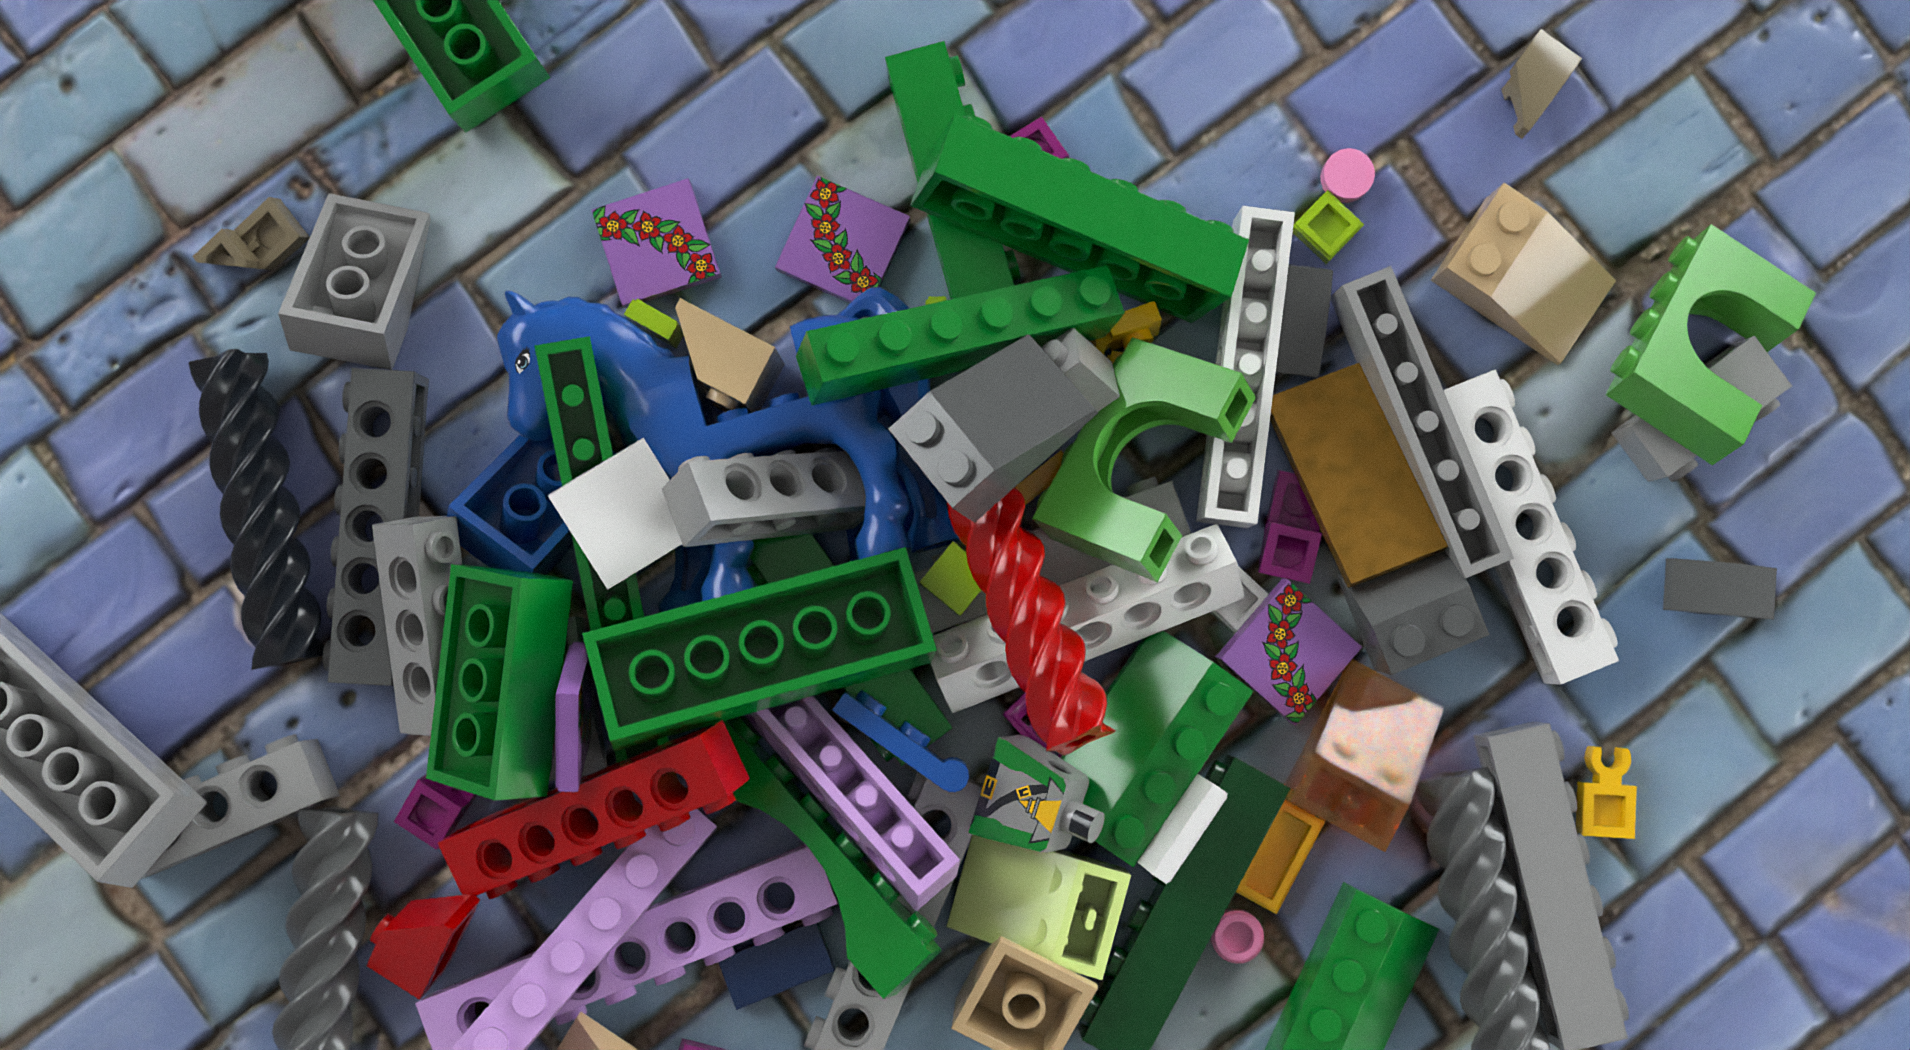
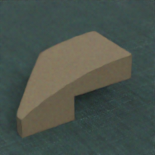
[1501,29,1582,139]
[192,197,310,270]

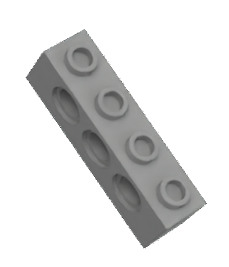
[662,447,866,547]
[372,516,462,736]
[141,734,340,879]

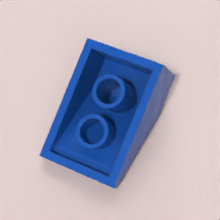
[447,435,617,575]

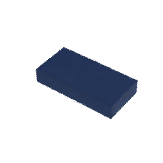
[718,922,836,1010]

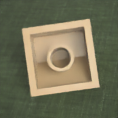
[675,298,785,413]
[951,936,1098,1050]

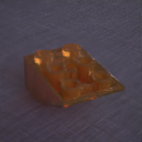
[1284,659,1444,852]

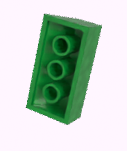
[426,564,573,801]
[1061,631,1254,867]
[1264,882,1440,1050]

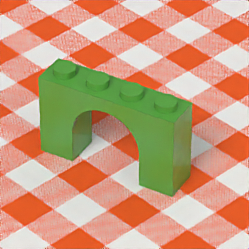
[1605,224,1816,465]
[1032,337,1256,583]

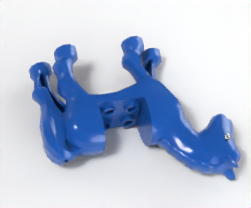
[497,287,960,613]

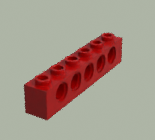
[437,720,750,900]

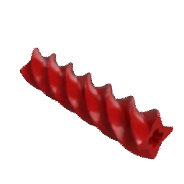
[947,487,1116,755]

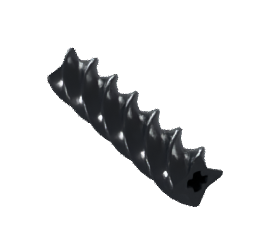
[188,349,324,670]

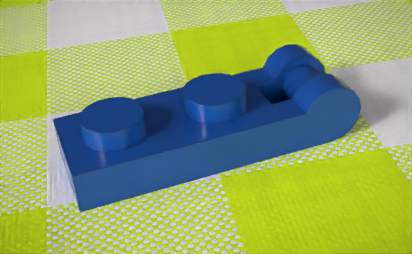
[832,689,969,792]

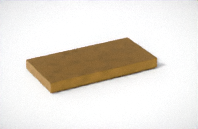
[1270,363,1448,588]

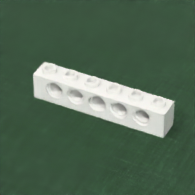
[1196,206,1295,528]
[1444,369,1619,685]
[931,524,1245,714]

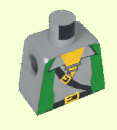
[968,735,1104,853]

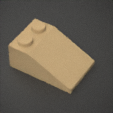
[1431,183,1616,365]

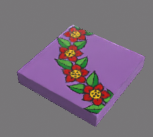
[775,175,911,303]
[591,178,722,309]
[1215,578,1362,726]
[556,642,592,792]

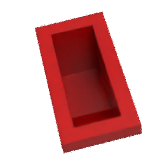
[366,894,481,1000]

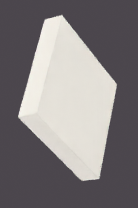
[548,438,682,589]
[1137,774,1228,884]

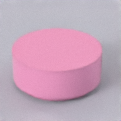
[1320,148,1375,203]
[1210,908,1264,964]

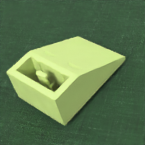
[946,835,1131,980]

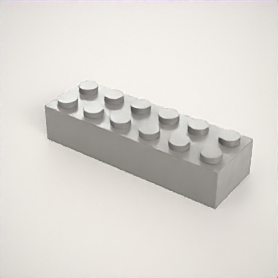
[0,613,207,888]

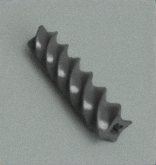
[1416,767,1550,1050]
[272,806,378,1050]

